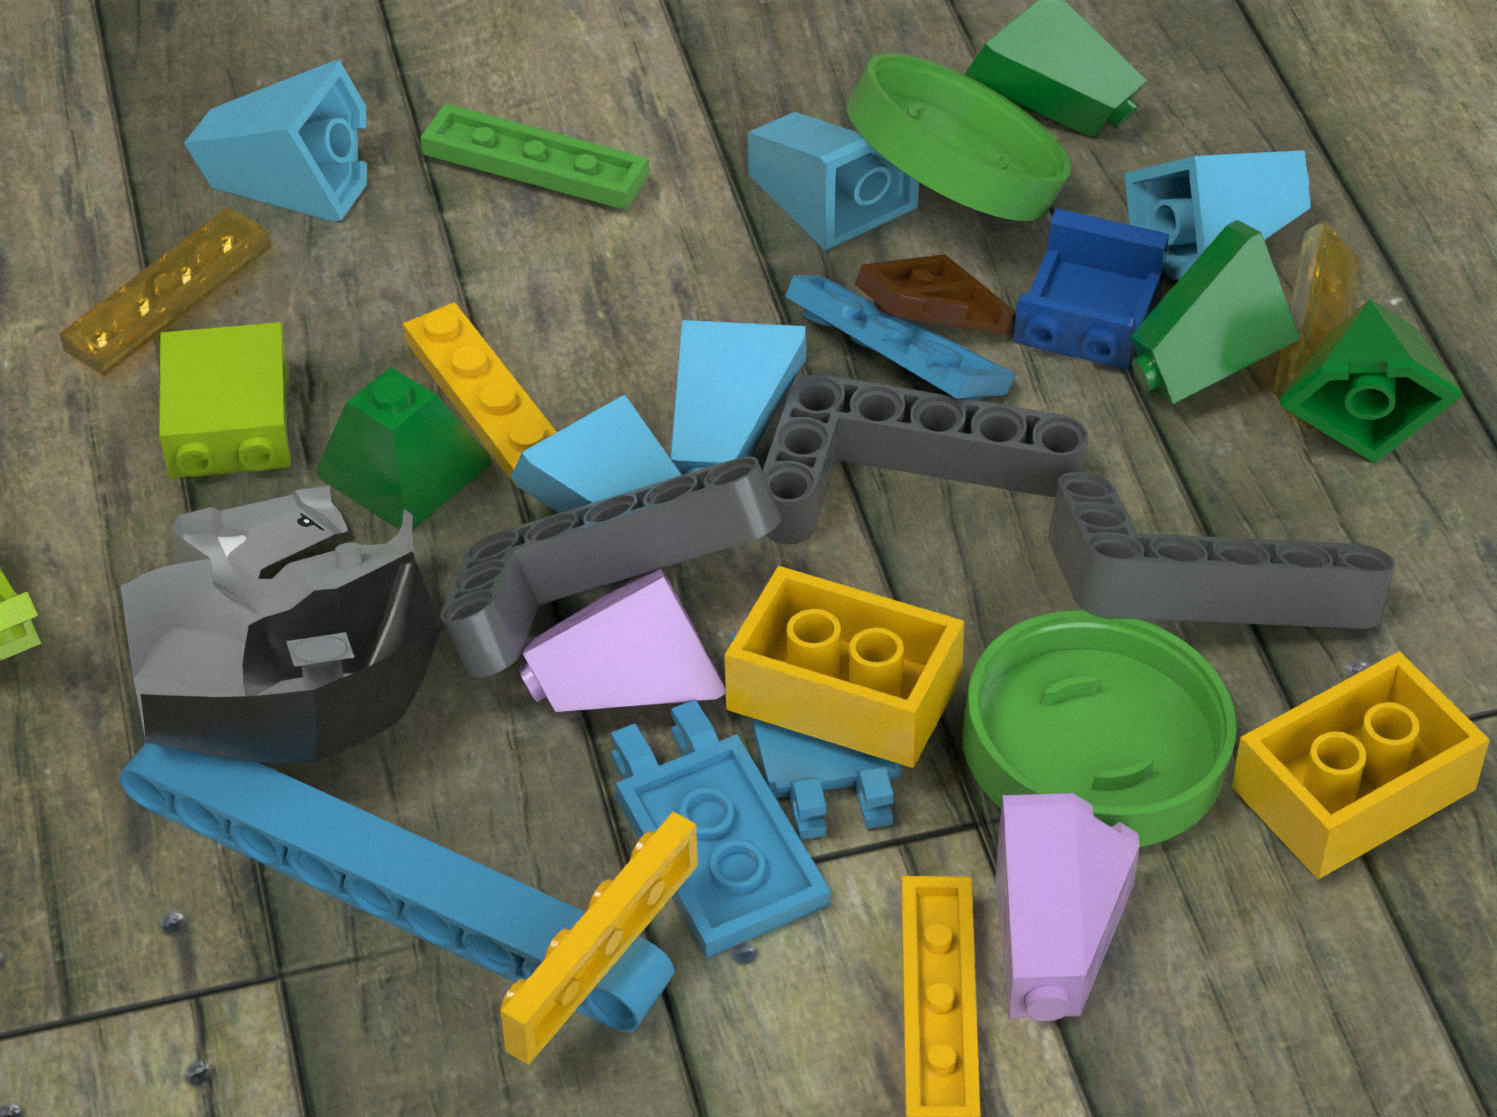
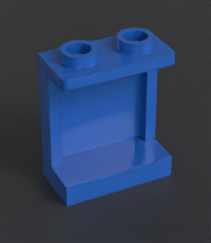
[1014,208,1170,370]

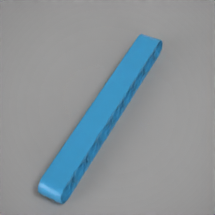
[118,742,675,1032]

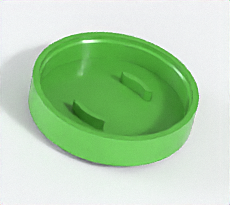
[846,53,1071,221]
[961,610,1237,847]

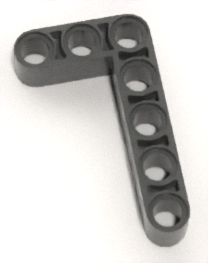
[763,374,1088,544]
[440,457,782,678]
[1048,472,1395,629]

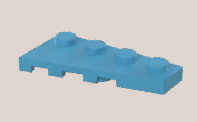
[785,275,1016,401]

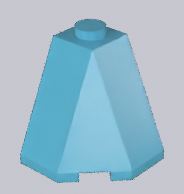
[184,60,367,221]
[748,112,919,251]
[1124,150,1311,280]
[671,320,807,475]
[511,394,682,513]

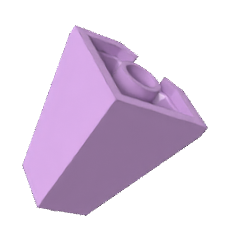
[518,568,726,712]
[995,793,1140,1021]

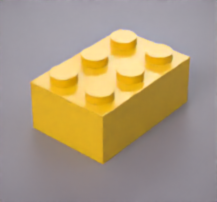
[724,566,965,768]
[1232,651,1490,880]

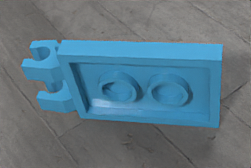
[731,633,901,840]
[611,699,831,958]

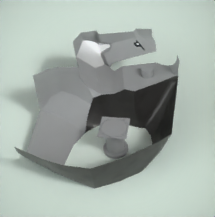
[121,485,442,762]

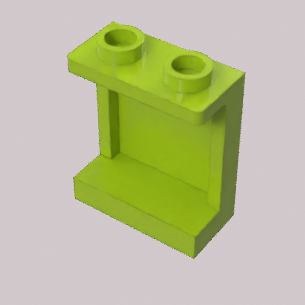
[159,322,291,478]

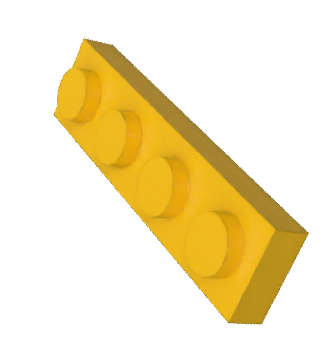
[402,302,557,487]
[500,811,698,1065]
[901,876,980,1117]

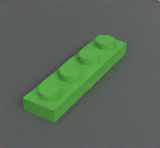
[420,103,649,210]

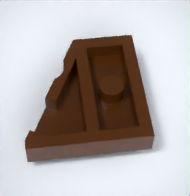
[855,254,1016,335]

